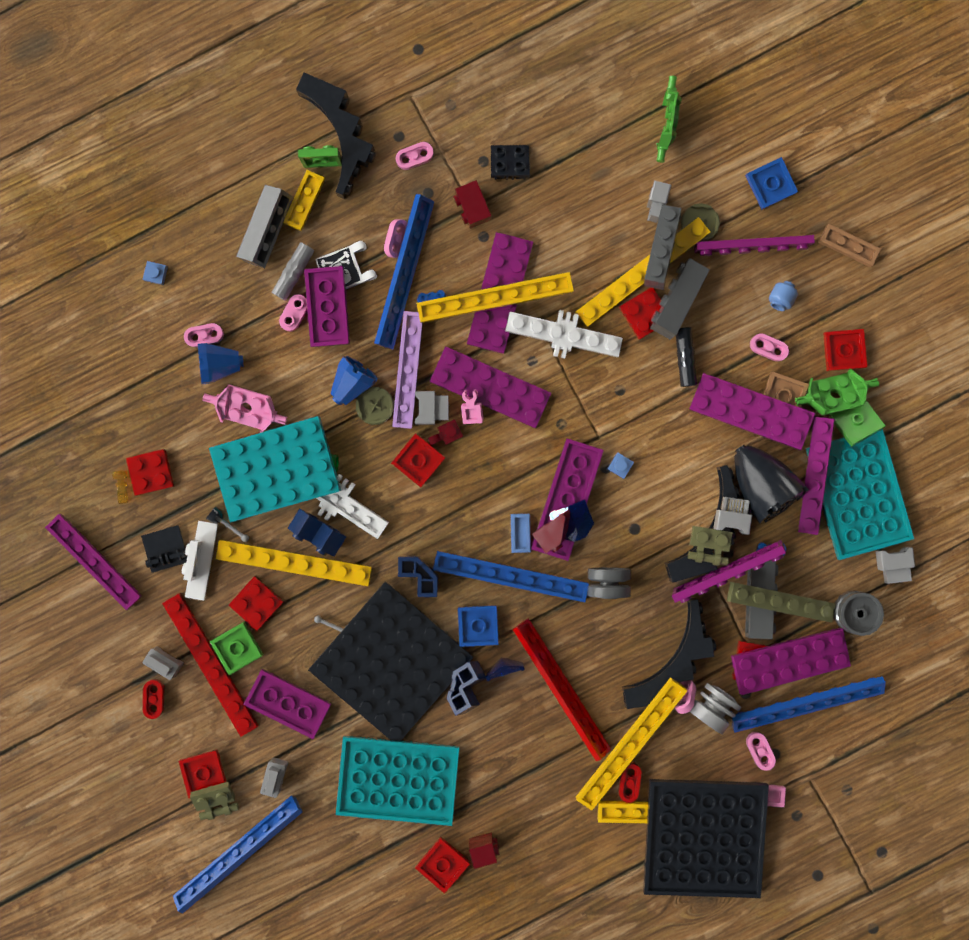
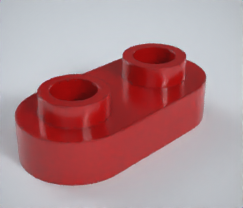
[142,679,164,719]
[618,762,642,803]

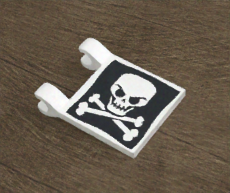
[315,241,377,289]

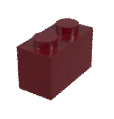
[453,180,491,229]
[469,832,500,869]

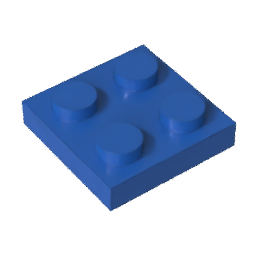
[745,157,798,210]
[458,605,498,647]

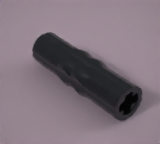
[676,327,697,387]

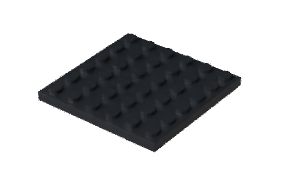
[308,581,473,742]
[643,779,769,898]

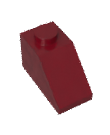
[532,509,571,553]

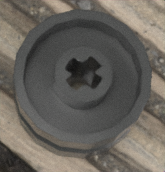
[588,567,631,599]
[834,590,884,636]

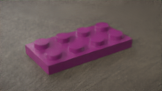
[304,266,350,347]
[244,669,331,739]

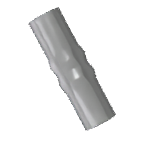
[271,242,314,301]

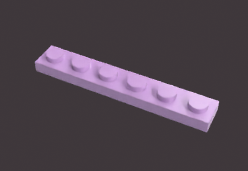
[392,311,423,429]

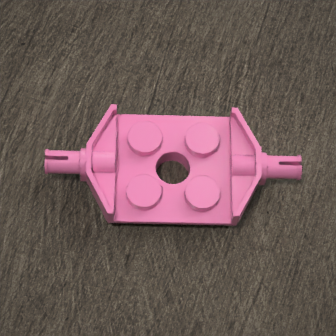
[203,384,288,433]

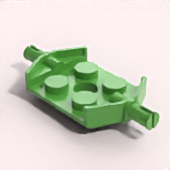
[656,76,682,163]
[795,369,879,416]

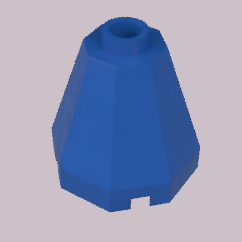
[198,343,244,385]
[331,356,378,405]

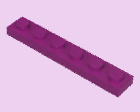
[694,235,815,256]
[798,416,835,535]
[45,514,142,610]

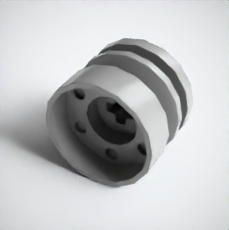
[690,683,741,735]

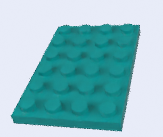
[209,416,341,522]
[805,429,914,560]
[336,736,459,826]

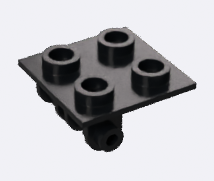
[491,145,530,180]
[141,525,187,573]

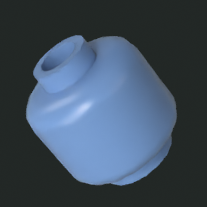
[769,281,798,311]

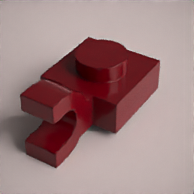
[428,419,463,446]

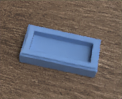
[510,514,531,553]

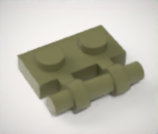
[688,526,733,566]
[190,782,239,820]

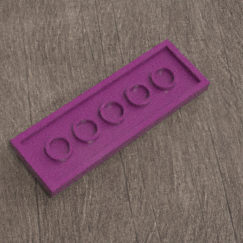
[467,232,533,354]
[430,346,551,429]
[689,373,815,451]
[531,438,604,561]
[672,540,786,603]
[731,628,851,695]

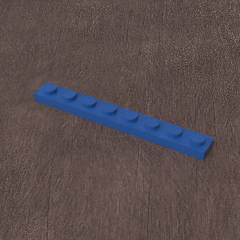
[374,194,434,349]
[433,551,589,602]
[731,676,886,733]
[173,795,302,913]

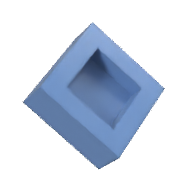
[143,261,168,285]
[607,452,634,479]

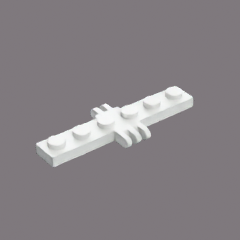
[505,310,623,359]
[316,474,389,539]

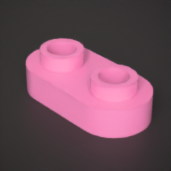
[396,142,433,170]
[384,219,408,258]
[279,294,307,332]
[184,323,224,347]
[750,334,789,361]
[674,680,696,714]
[746,732,776,771]

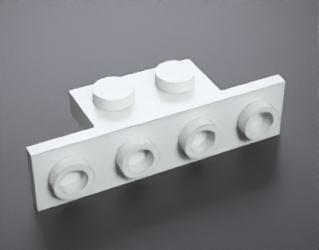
[182,521,218,601]

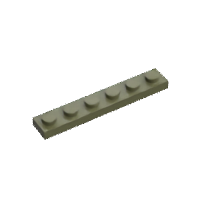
[727,582,836,623]

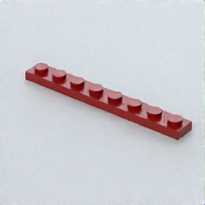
[162,593,259,737]
[513,618,611,761]

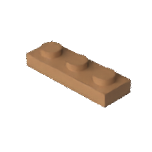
[818,224,881,267]

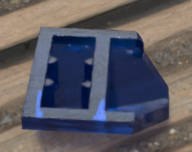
[548,499,594,542]
[486,657,525,681]

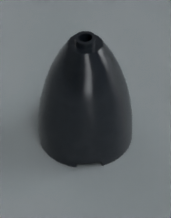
[734,445,809,524]

